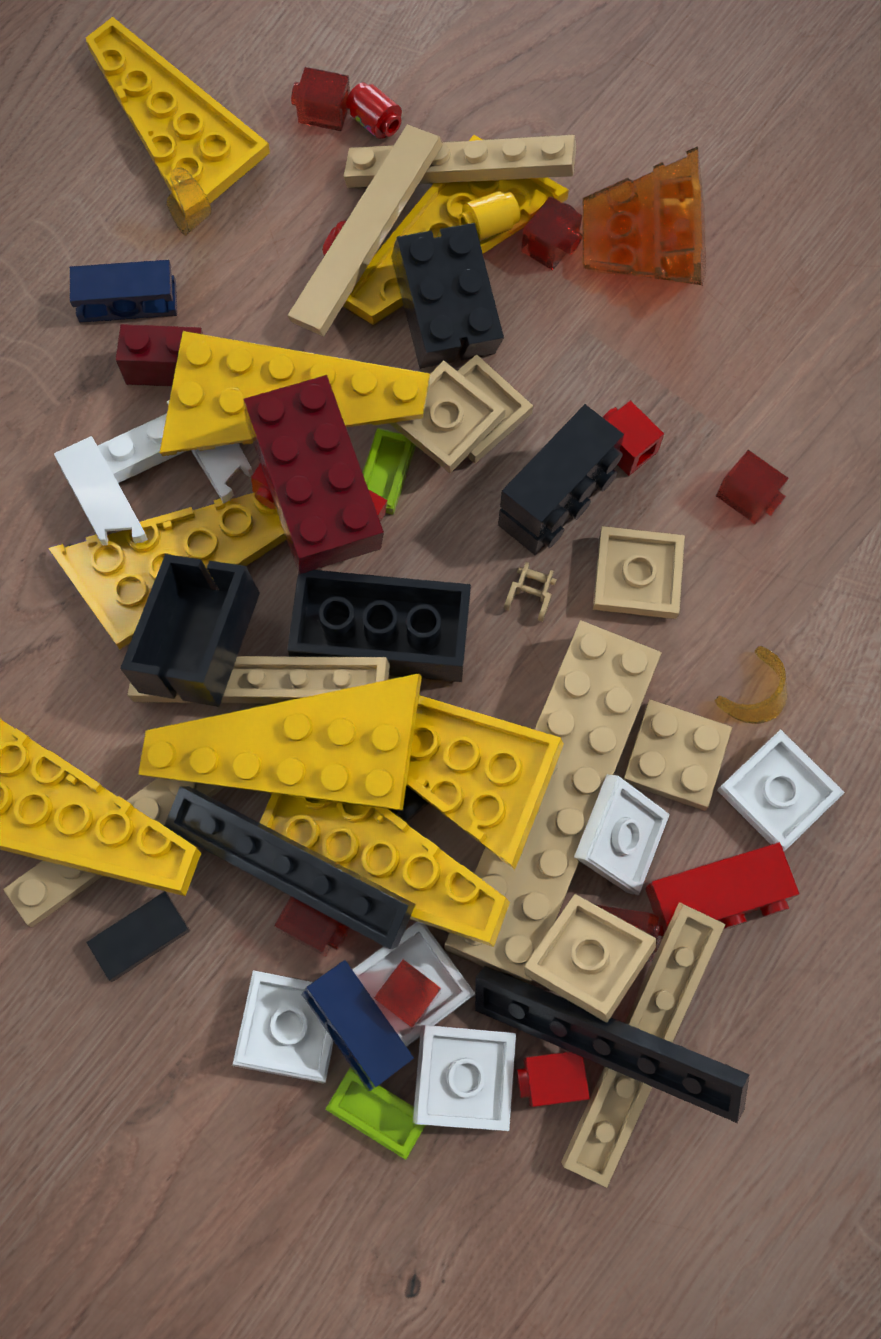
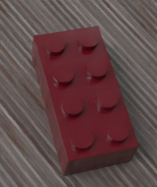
[243,375,384,574]

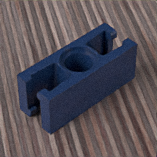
[70,260,177,323]
[301,960,414,1092]

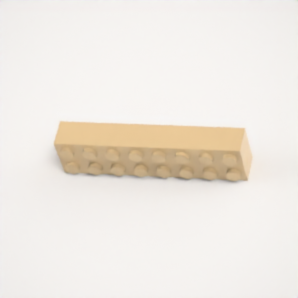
[444,620,662,984]

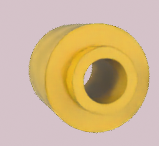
[459,191,520,241]

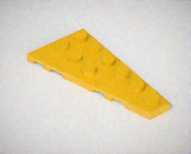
[85,17,270,222]
[343,135,569,325]
[159,331,430,456]
[48,493,287,650]
[138,673,422,811]
[406,695,564,870]
[0,718,201,896]
[260,793,510,947]

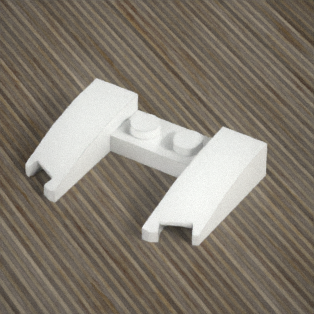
[54,400,253,546]

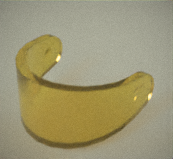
[166,167,212,236]
[715,646,788,724]

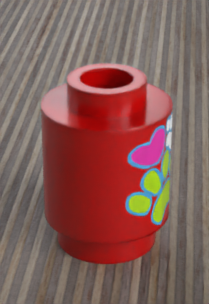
[346,82,402,139]

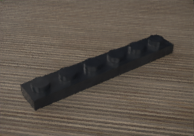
[164,786,416,949]
[475,966,750,1123]

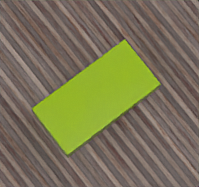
[363,428,416,515]
[325,1068,425,1160]

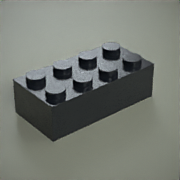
[287,570,471,682]

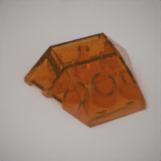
[583,146,706,286]

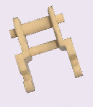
[504,562,557,622]

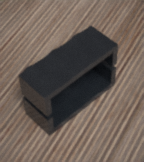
[391,223,504,369]
[498,404,624,555]
[120,554,260,707]

